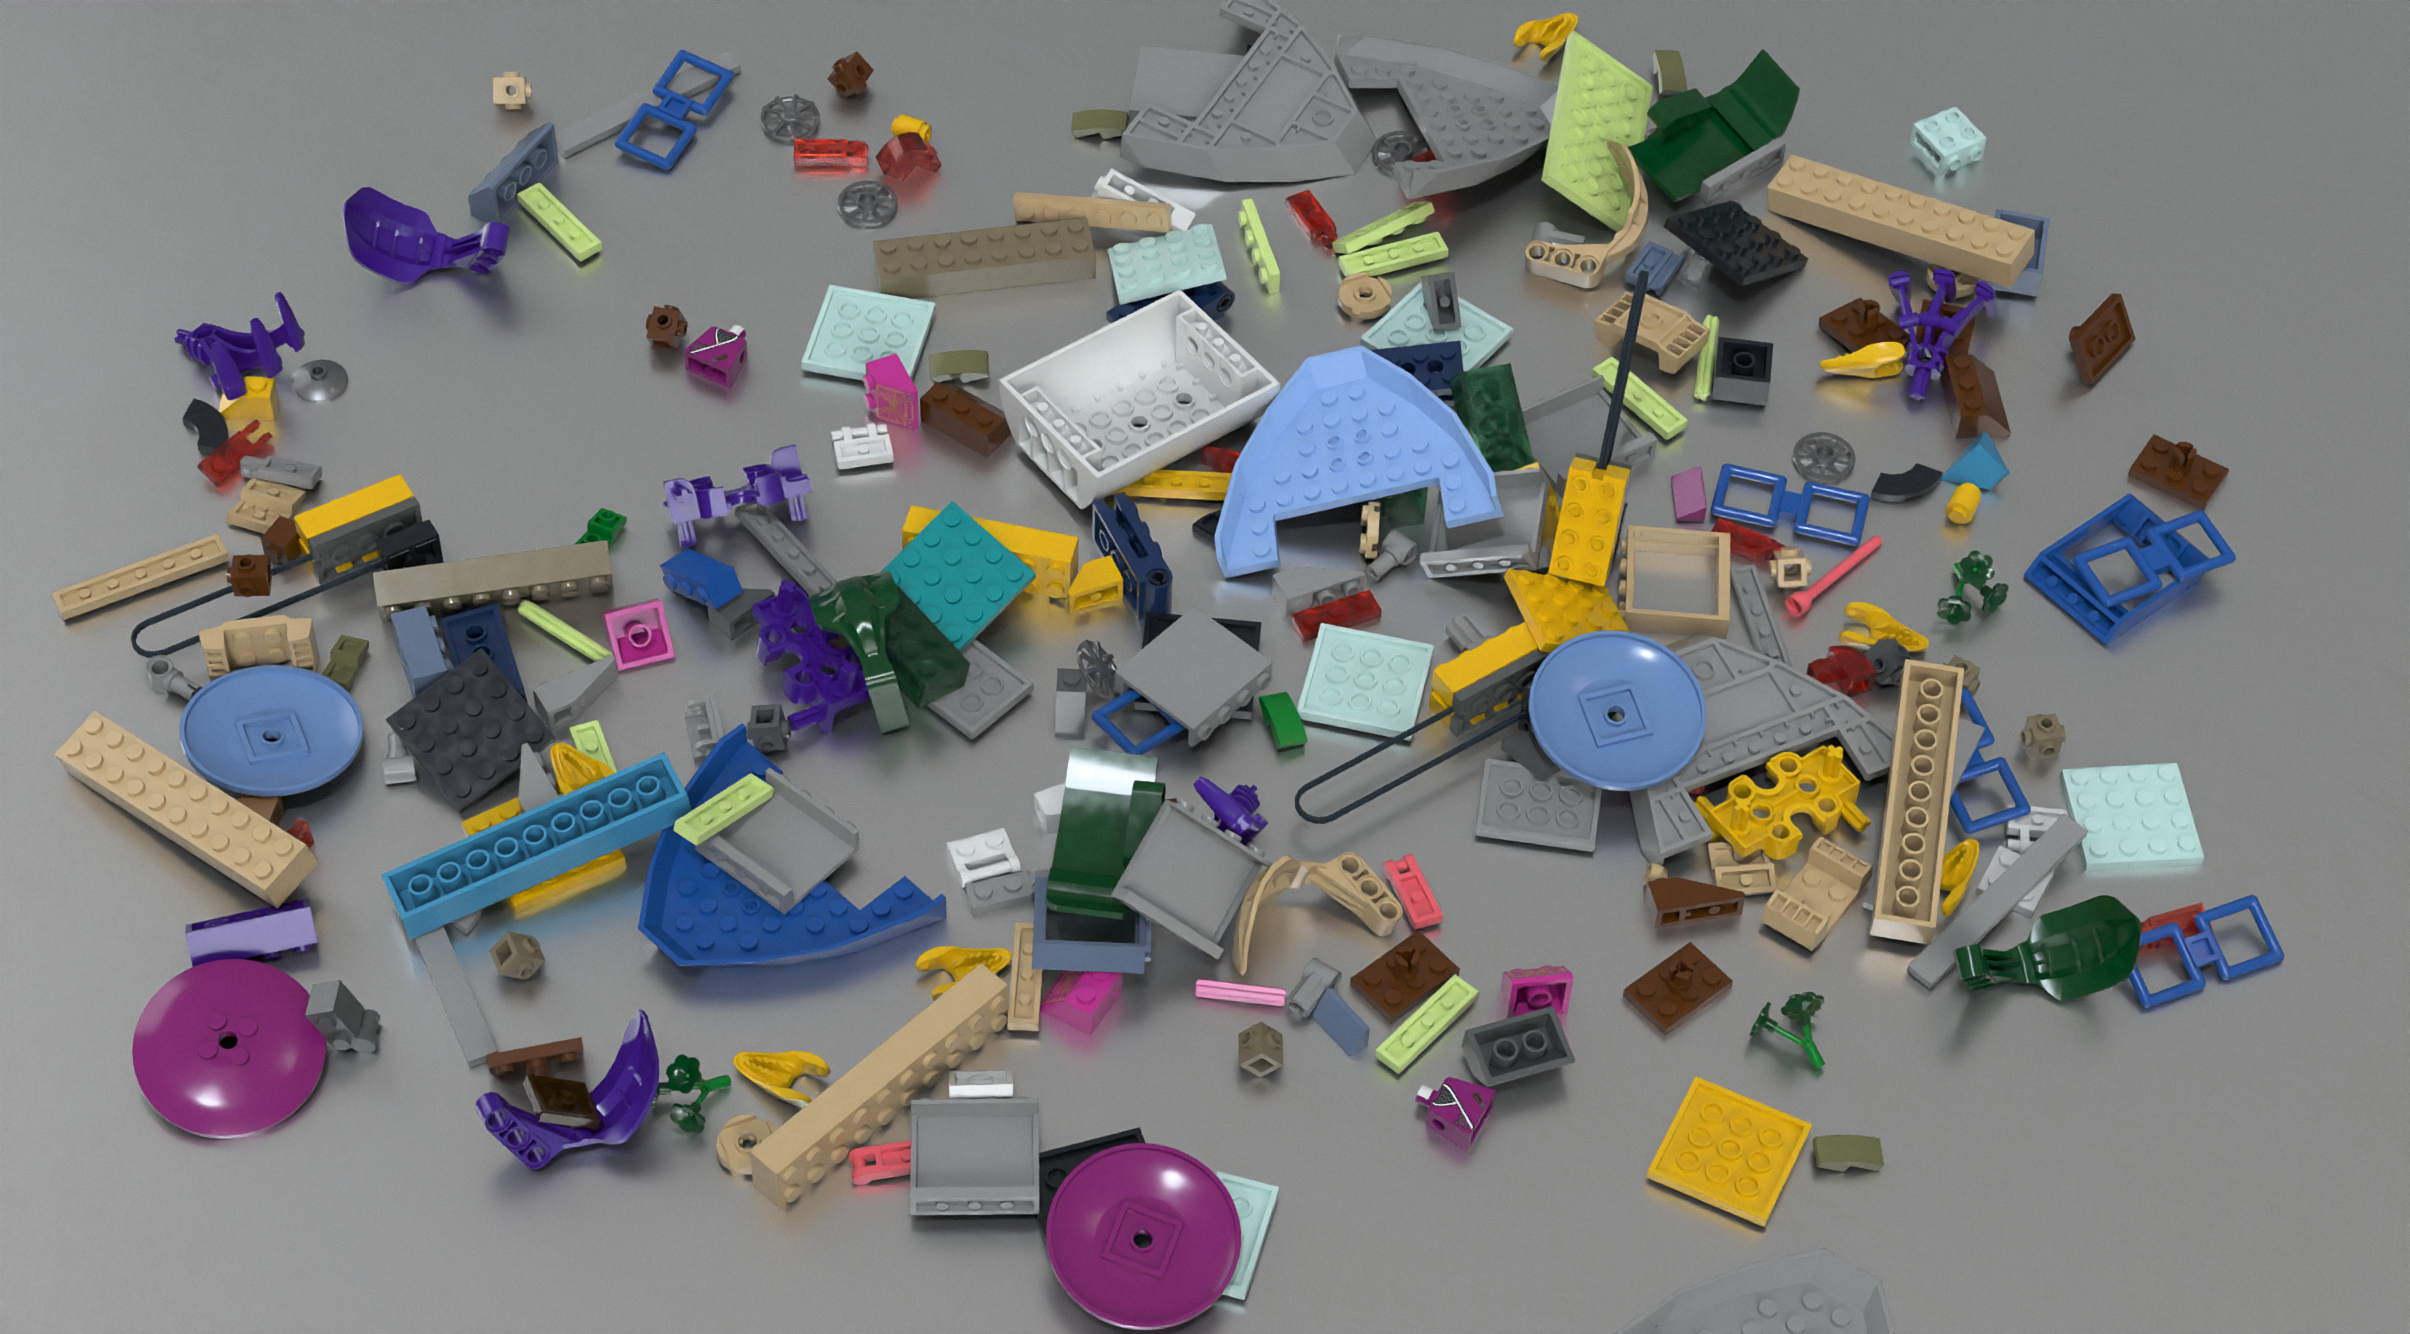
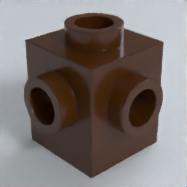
[827,51,874,98]
[646,305,688,351]
[226,554,273,597]

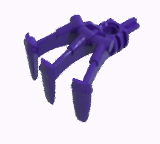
[1888,269,1996,400]
[174,292,305,400]
[1193,776,1269,846]

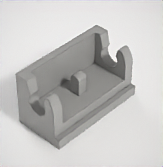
[684,694,724,763]

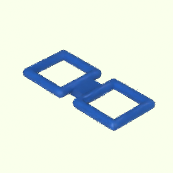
[615,50,734,170]
[1710,464,1870,546]
[2072,510,2236,608]
[1092,688,1186,755]
[1950,689,2031,834]
[2129,895,2284,1008]

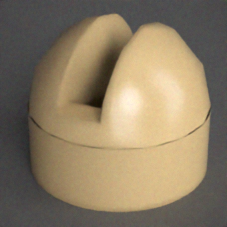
[1644,862,1668,886]

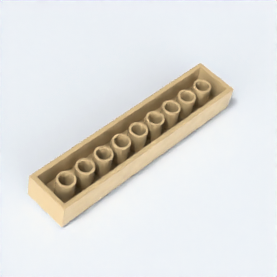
[1767,154,2035,288]
[1870,659,1964,945]
[54,711,318,909]
[750,963,1008,1209]

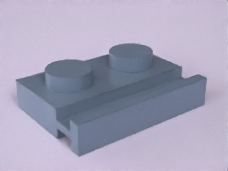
[1624,241,1684,296]

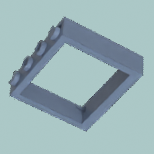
[1032,877,1151,974]

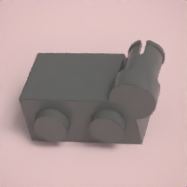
[305,980,381,1053]

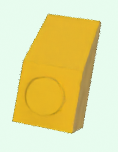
[219,376,279,421]
[1067,555,1123,614]

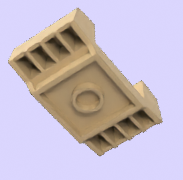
[1593,291,1710,374]
[198,614,320,682]
[1760,837,1873,951]

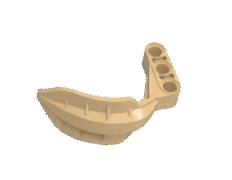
[1525,140,1649,288]
[1231,852,1403,976]

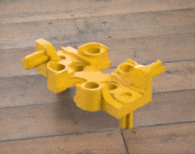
[1694,745,1871,860]

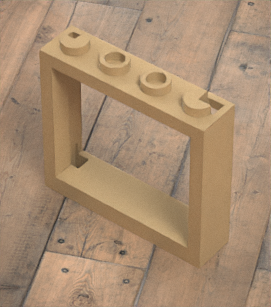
[1618,525,1730,639]

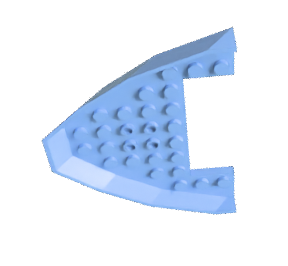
[1214,345,1504,578]

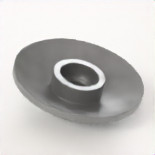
[292,359,348,403]

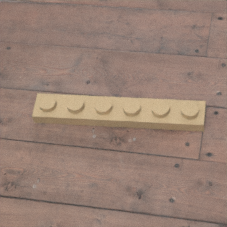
[1013,192,1172,233]
[52,533,230,620]

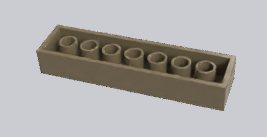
[873,218,1096,299]
[373,540,613,622]

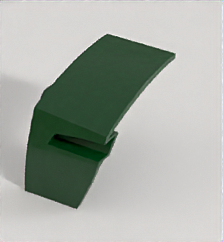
[1627,49,1800,202]
[1045,746,1166,920]

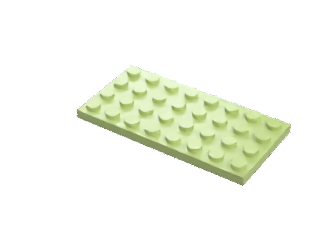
[1542,31,1653,232]

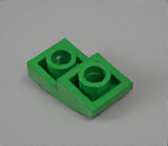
[575,508,627,550]
[1258,692,1308,750]

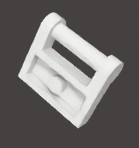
[947,828,1021,888]

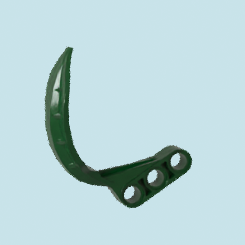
[808,571,910,734]
[1953,895,2142,1002]

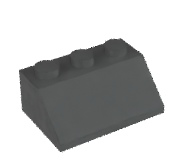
[1461,1006,1575,1087]

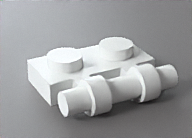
[831,422,894,470]
[2006,804,2068,857]

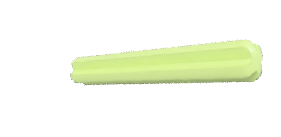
[1694,315,1719,401]
[518,600,613,661]

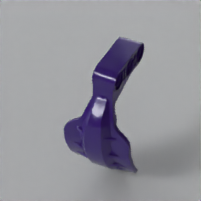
[342,187,510,285]
[475,1009,659,1169]

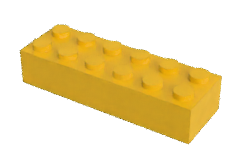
[902,505,1079,599]

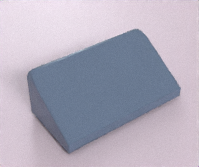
[1312,988,1370,1056]

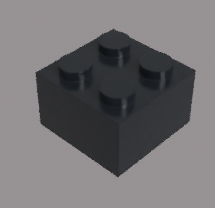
[1711,337,1773,406]

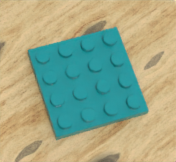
[879,501,1036,658]

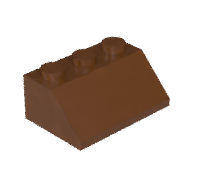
[1940,354,2011,439]
[920,382,1011,458]

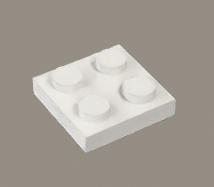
[1975,846,2055,919]
[949,1069,1013,1099]

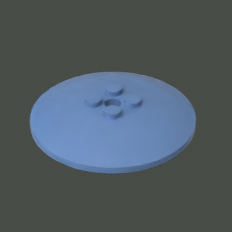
[1528,630,1707,791]
[180,665,363,796]

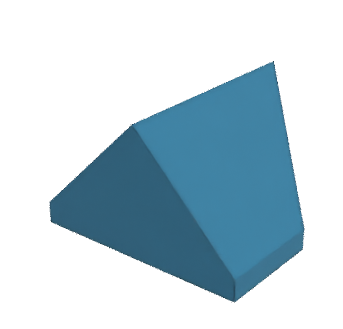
[1941,431,2010,491]

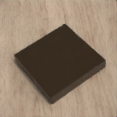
[523,1075,601,1129]

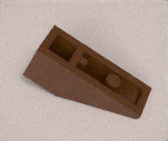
[1644,877,1745,929]

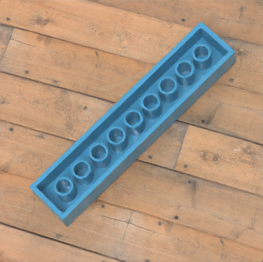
[381,752,692,940]

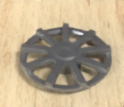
[761,94,820,140]
[1372,131,1431,176]
[837,181,898,227]
[1793,432,1856,483]
[1077,640,1120,700]

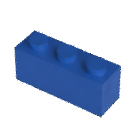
[660,548,743,609]

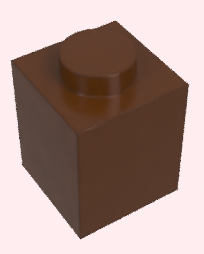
[260,515,301,564]

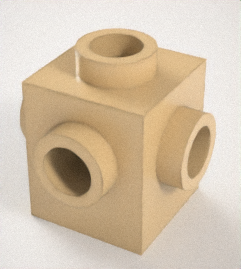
[492,72,532,110]
[1769,546,1811,589]

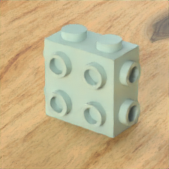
[1910,107,1987,175]

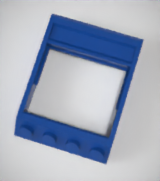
[2024,493,2210,645]

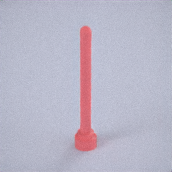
[1785,536,1882,617]

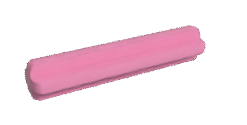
[1195,979,1286,1006]

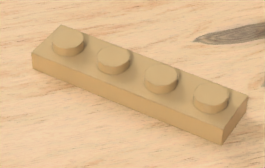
[1007,923,1043,1031]

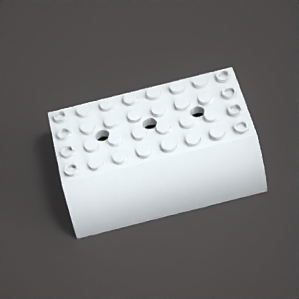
[999,289,1280,509]

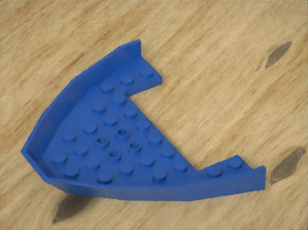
[638,723,947,969]

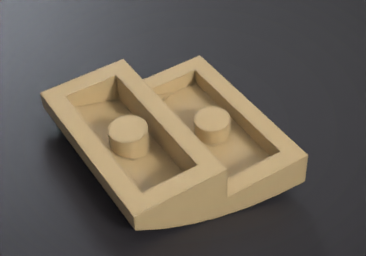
[227,477,305,534]
[1706,842,1778,896]

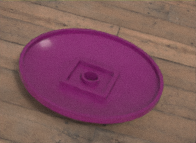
[132,959,327,1139]
[1046,1143,1241,1330]

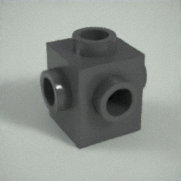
[1861,638,1911,685]
[747,704,791,751]

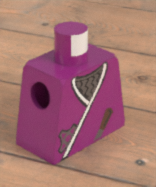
[684,325,748,389]
[1415,1077,1496,1152]

